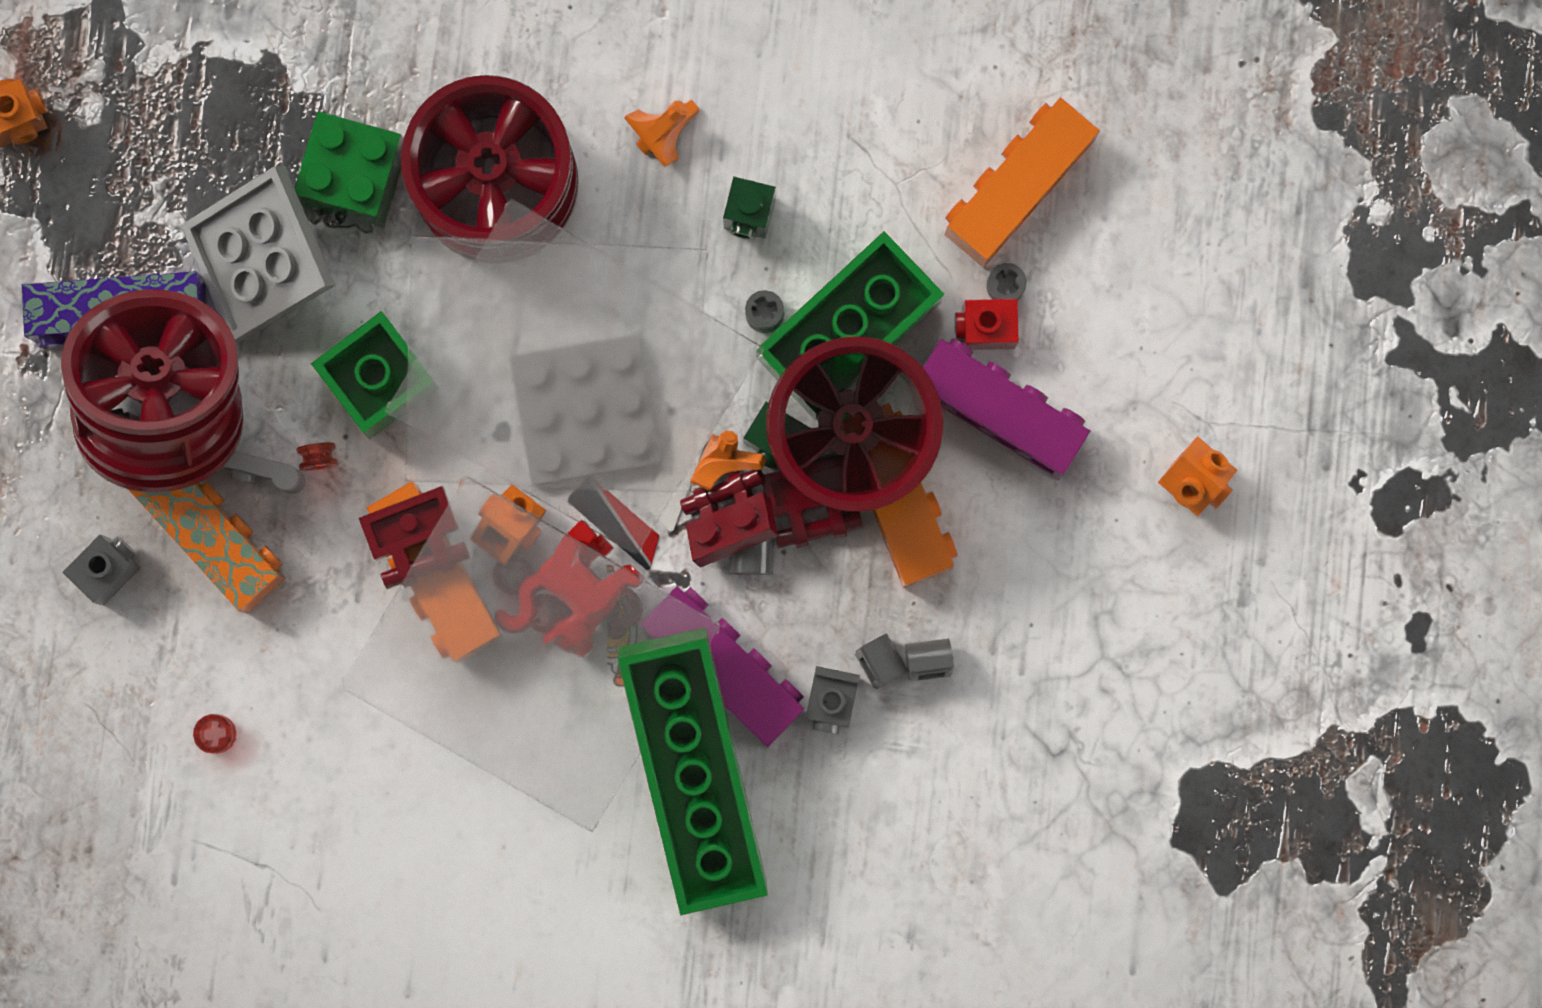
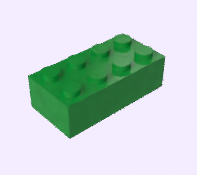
[756,231,944,420]

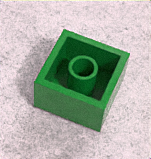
[294,111,404,227]
[310,311,440,439]

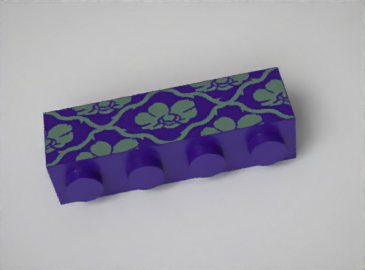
[21,271,207,349]

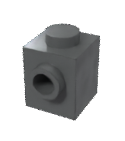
[62,534,141,606]

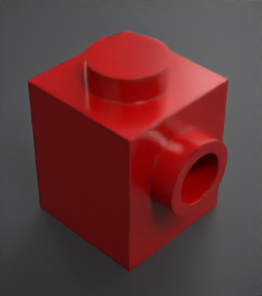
[954,299,1019,350]

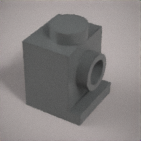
[805,666,860,735]

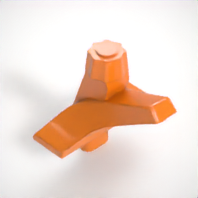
[624,100,699,167]
[690,430,766,491]

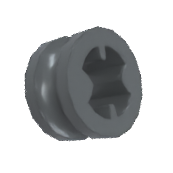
[986,263,1027,300]
[745,290,784,333]

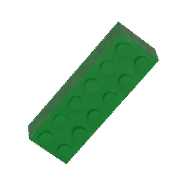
[617,627,768,916]

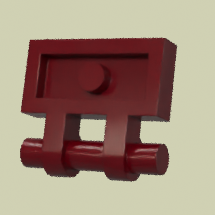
[762,455,863,549]
[680,470,778,568]
[358,486,470,589]

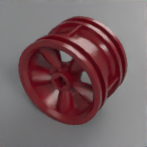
[401,75,579,263]
[61,289,244,493]
[766,336,943,511]

